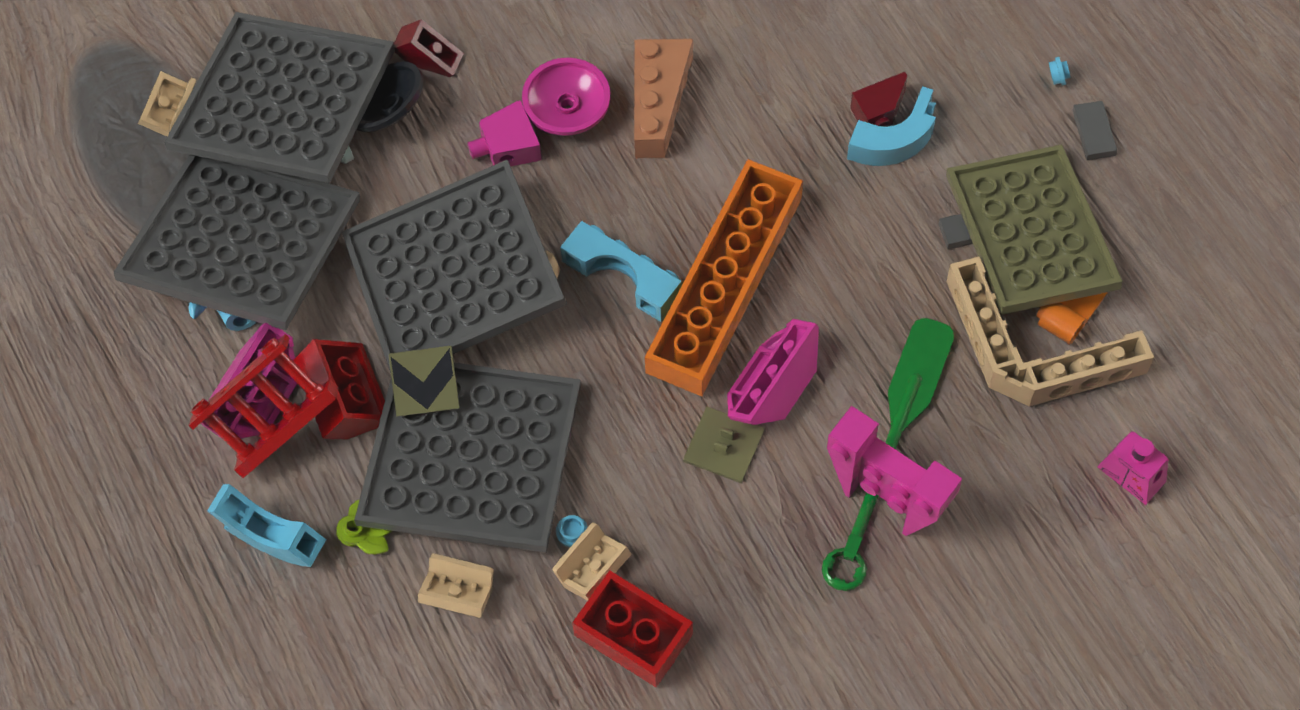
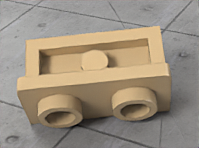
[138,71,197,136]
[552,522,631,601]
[418,553,494,618]

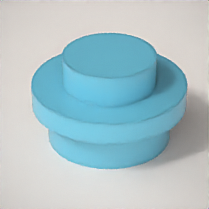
[1048,57,1071,86]
[556,515,588,547]

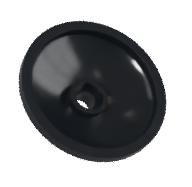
[356,62,424,132]

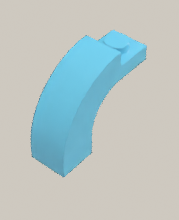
[847,86,936,166]
[207,484,327,567]

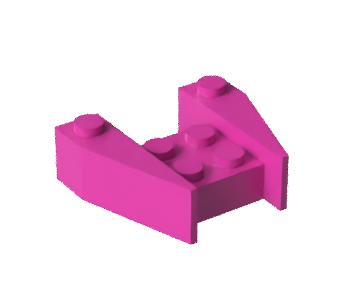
[827,405,962,536]

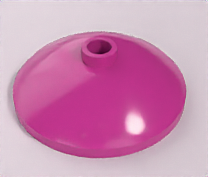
[522,58,611,136]

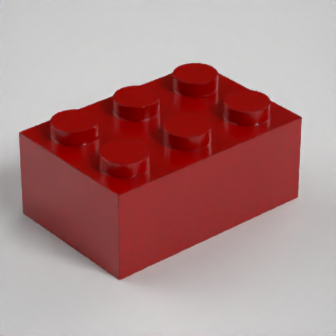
[572,570,693,688]

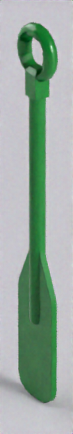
[821,318,954,591]

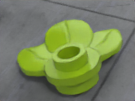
[336,499,392,555]

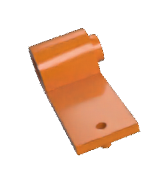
[1036,292,1108,345]

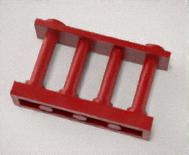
[188,334,339,478]

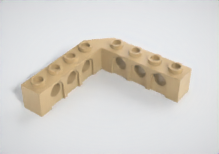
[946,256,1154,407]

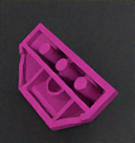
[727,319,819,425]
[201,322,297,439]

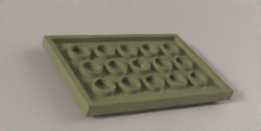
[946,144,1123,315]

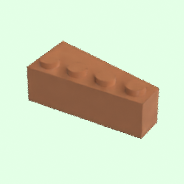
[634,39,693,158]

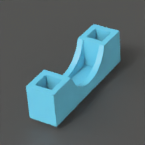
[560,221,682,322]

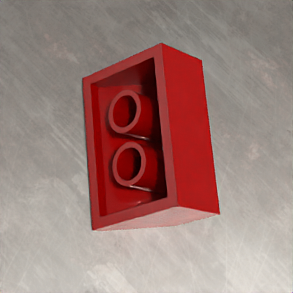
[293,339,385,440]

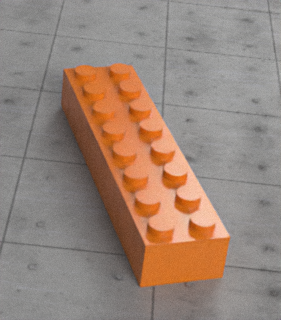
[645,159,803,396]

